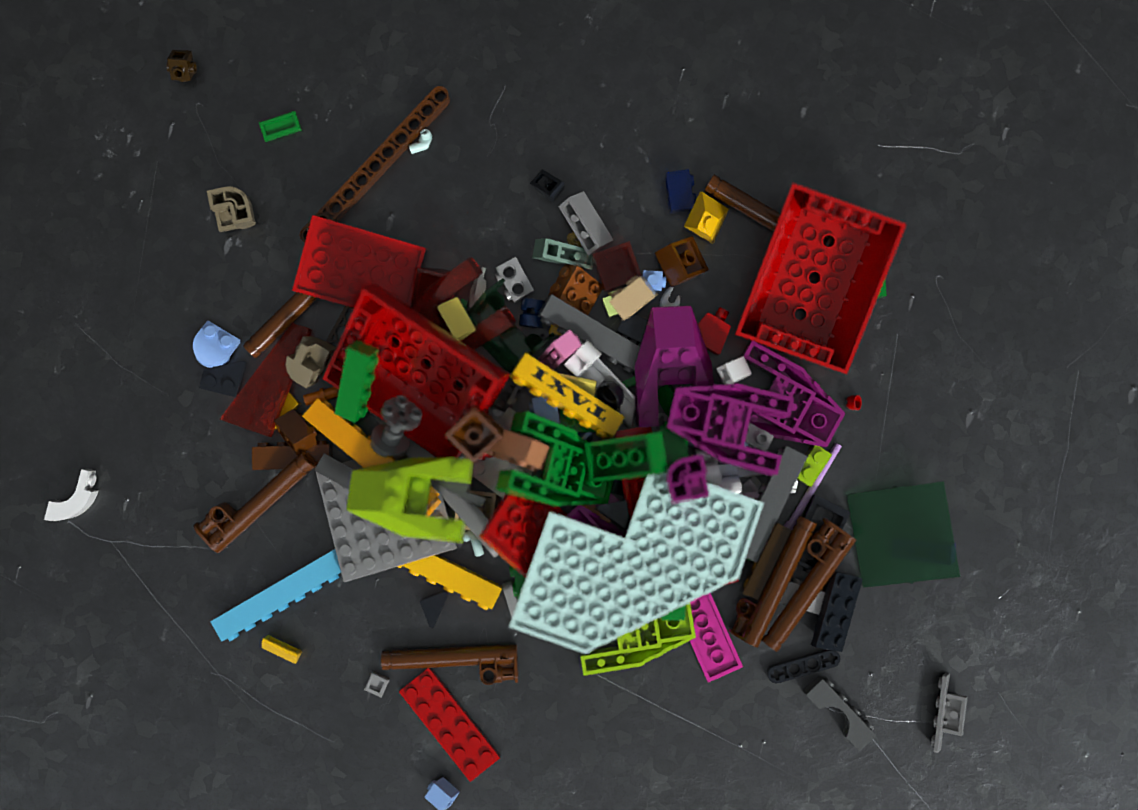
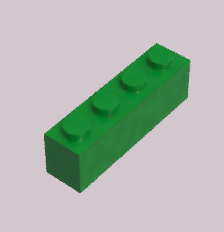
[334,340,378,423]

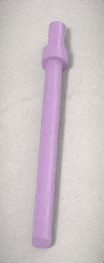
[784,443,842,530]

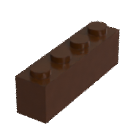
[252,441,333,470]

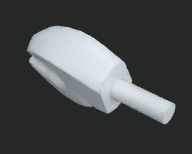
[469,267,486,309]
[660,286,680,307]

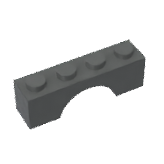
[803,676,876,752]

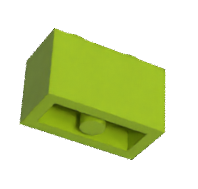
[797,445,832,487]

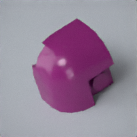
[666,454,710,505]

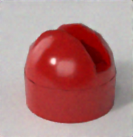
[845,395,862,410]

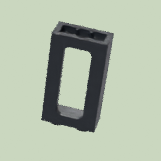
[798,495,851,573]

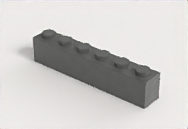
[537,295,640,375]
[746,446,808,562]

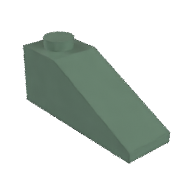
[532,238,596,270]

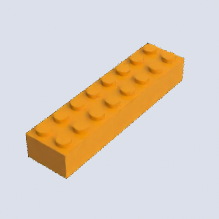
[302,398,441,516]

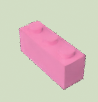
[537,330,582,371]

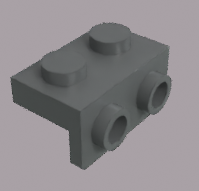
[493,369,524,413]

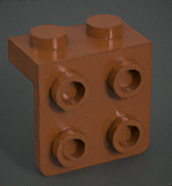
[547,265,603,316]

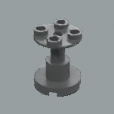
[370,395,422,459]

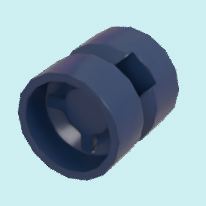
[519,298,545,329]

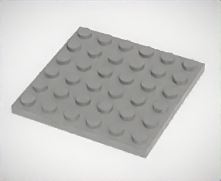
[316,454,457,582]

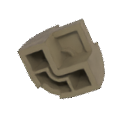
[207,187,256,232]
[286,336,336,388]

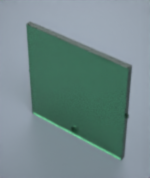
[847,481,961,588]

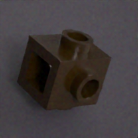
[166,50,197,82]

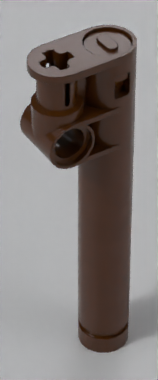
[704,174,833,247]
[243,292,317,358]
[193,452,316,553]
[728,516,817,648]
[761,518,856,652]
[381,644,519,685]

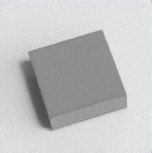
[364,671,390,698]

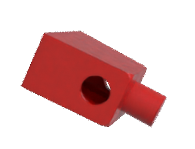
[698,307,731,356]

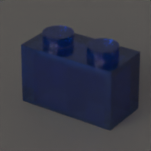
[665,169,697,214]

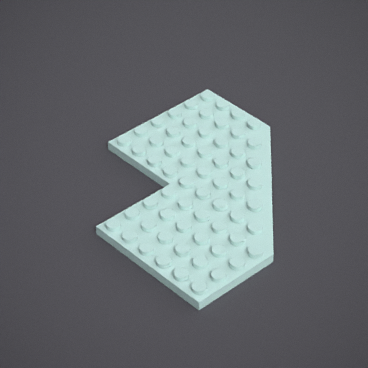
[509,469,764,654]

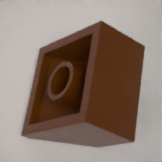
[655,236,709,287]
[445,407,504,463]

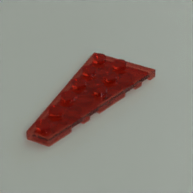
[219,323,312,437]

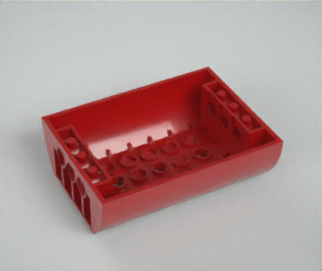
[735,183,907,374]
[323,284,510,458]

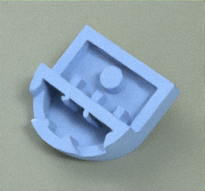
[193,320,241,368]

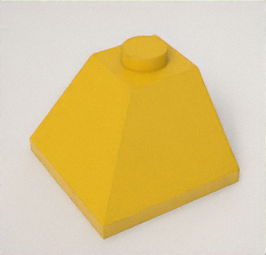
[684,192,729,243]

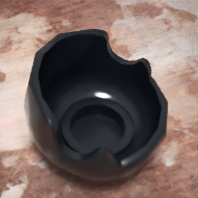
[596,381,625,410]

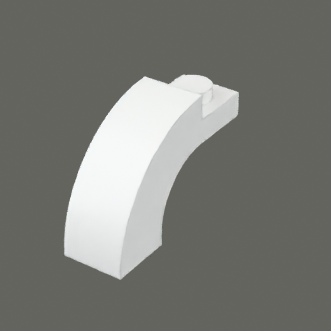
[717,356,752,385]
[44,469,98,521]

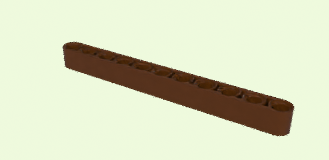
[300,86,450,243]

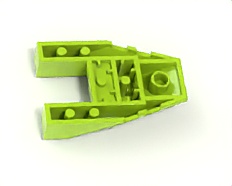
[346,457,473,543]
[580,603,696,676]

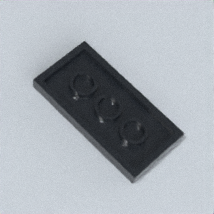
[811,571,863,652]

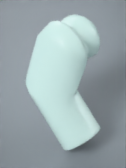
[409,129,432,154]
[464,530,484,556]

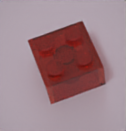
[592,241,642,292]

